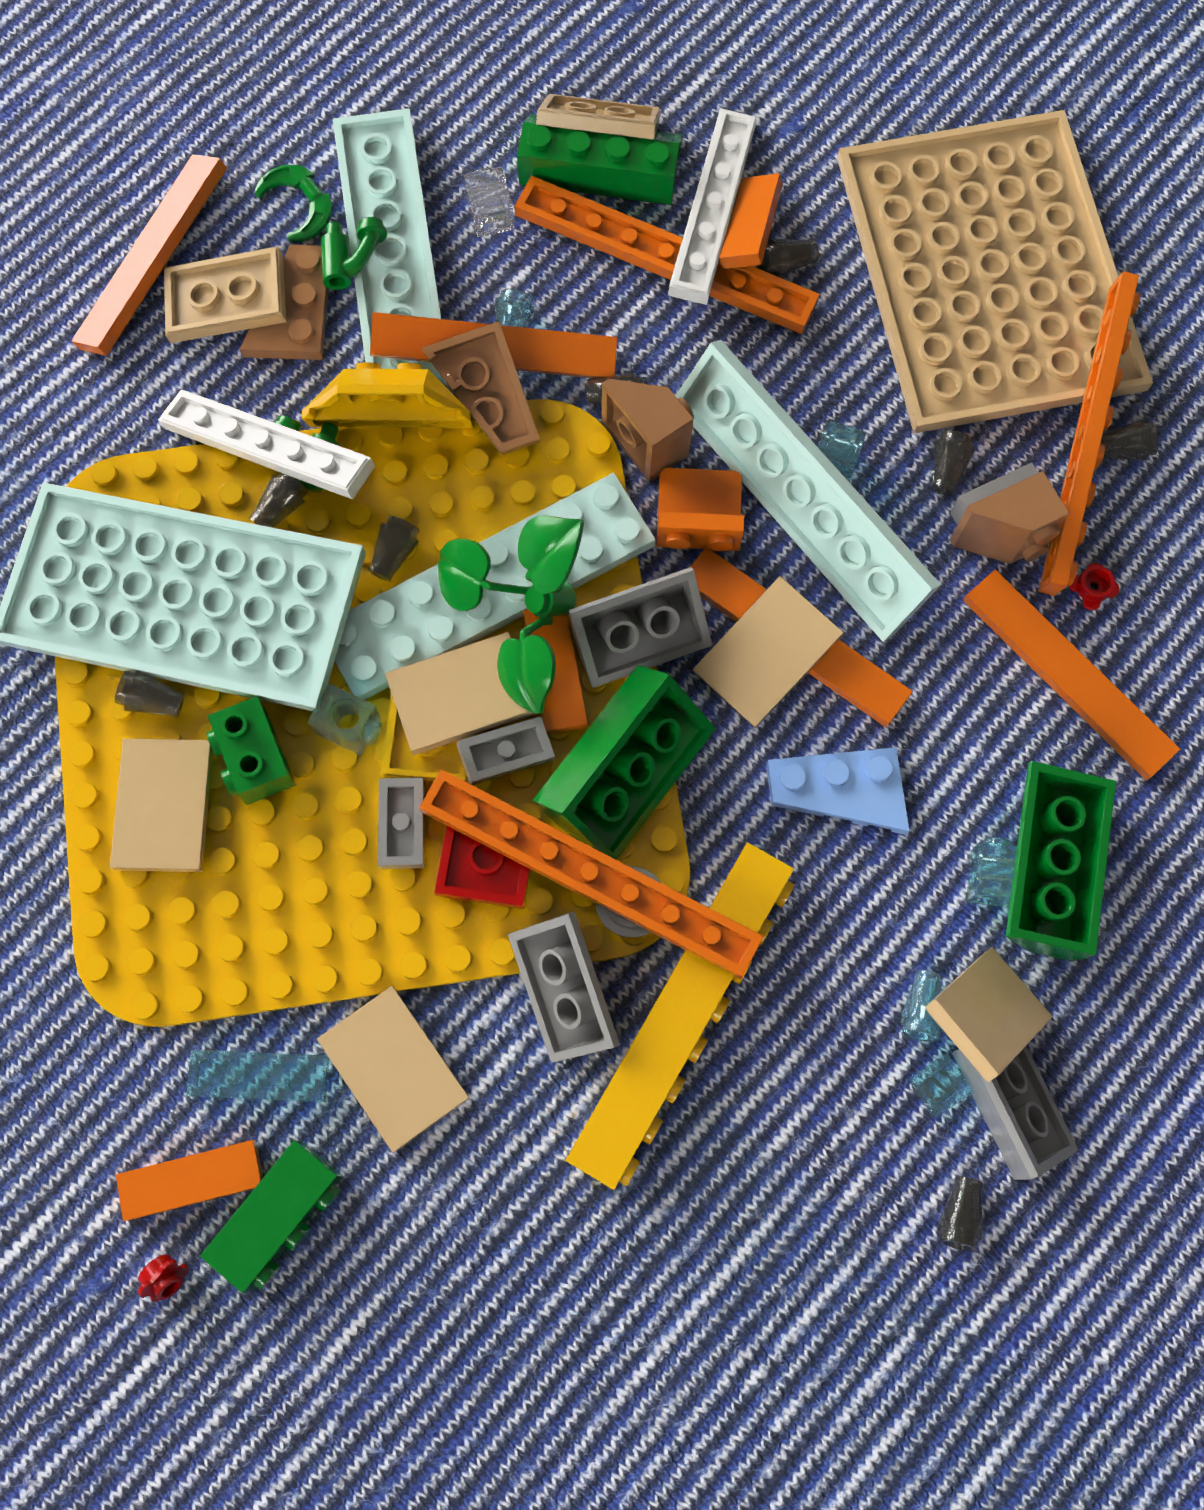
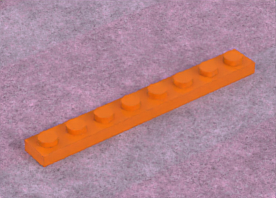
[514,175,820,334]
[1038,271,1141,596]
[419,769,763,979]

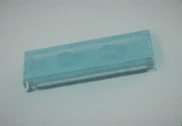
[186,1050,330,1103]

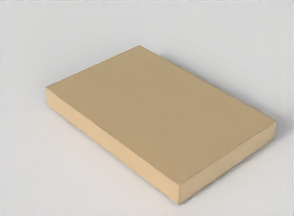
[536,94,661,139]
[164,246,286,343]
[692,576,844,729]
[385,632,537,756]
[110,738,213,872]
[925,947,1053,1082]
[317,986,470,1153]

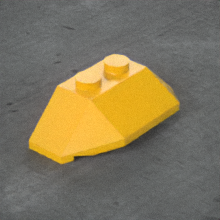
[302,362,473,428]

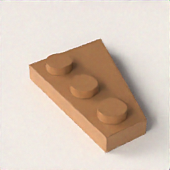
[239,245,329,360]
[421,321,541,455]

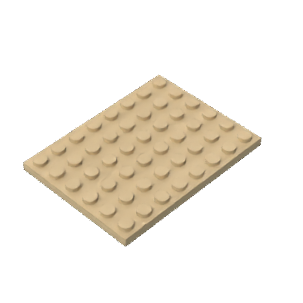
[837,110,1153,434]

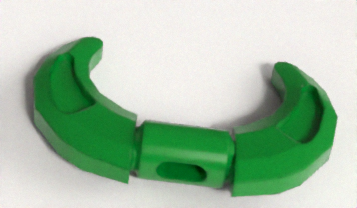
[254,165,333,242]

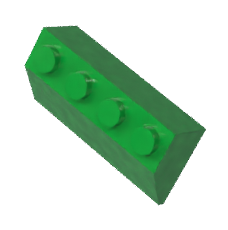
[517,114,683,205]
[532,665,716,860]
[1005,761,1116,961]

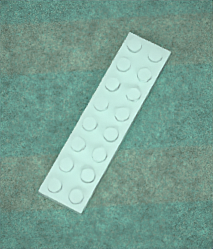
[333,108,452,392]
[676,340,941,642]
[335,473,656,703]

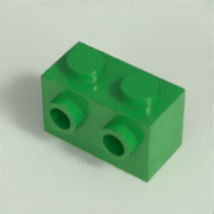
[206,696,296,805]

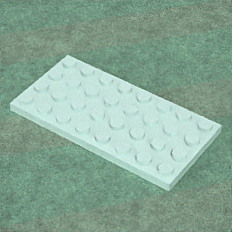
[0,482,366,713]

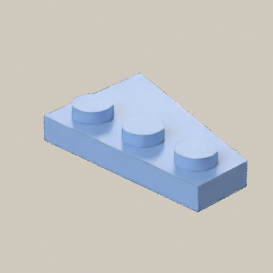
[766,747,909,835]

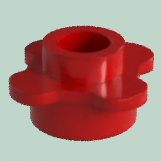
[1068,563,1119,611]
[138,1254,189,1302]

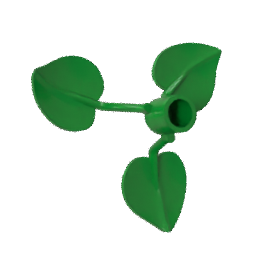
[438,515,584,713]

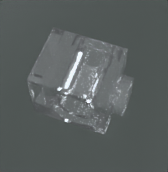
[463,166,515,238]

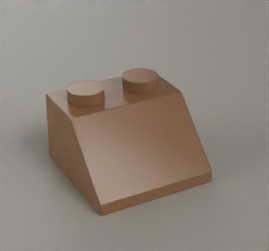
[602,379,694,483]
[950,471,1069,564]

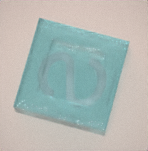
[907,1053,974,1118]

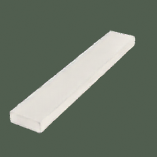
[668,108,758,305]
[158,389,376,500]

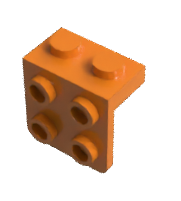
[656,468,744,551]

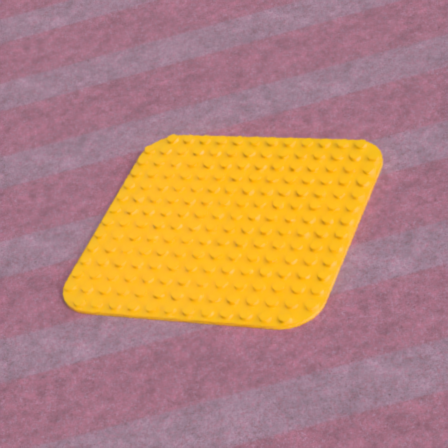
[55,399,690,1027]

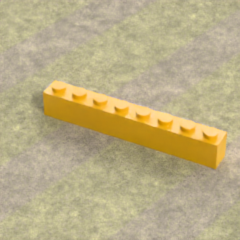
[565,842,795,1190]

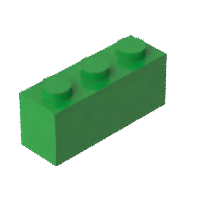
[200,1140,344,1294]

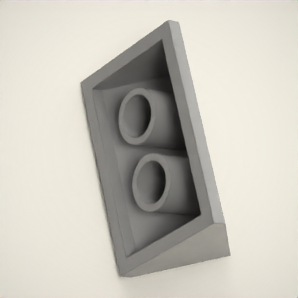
[569,567,712,688]
[508,911,620,1063]
[952,1046,1079,1180]

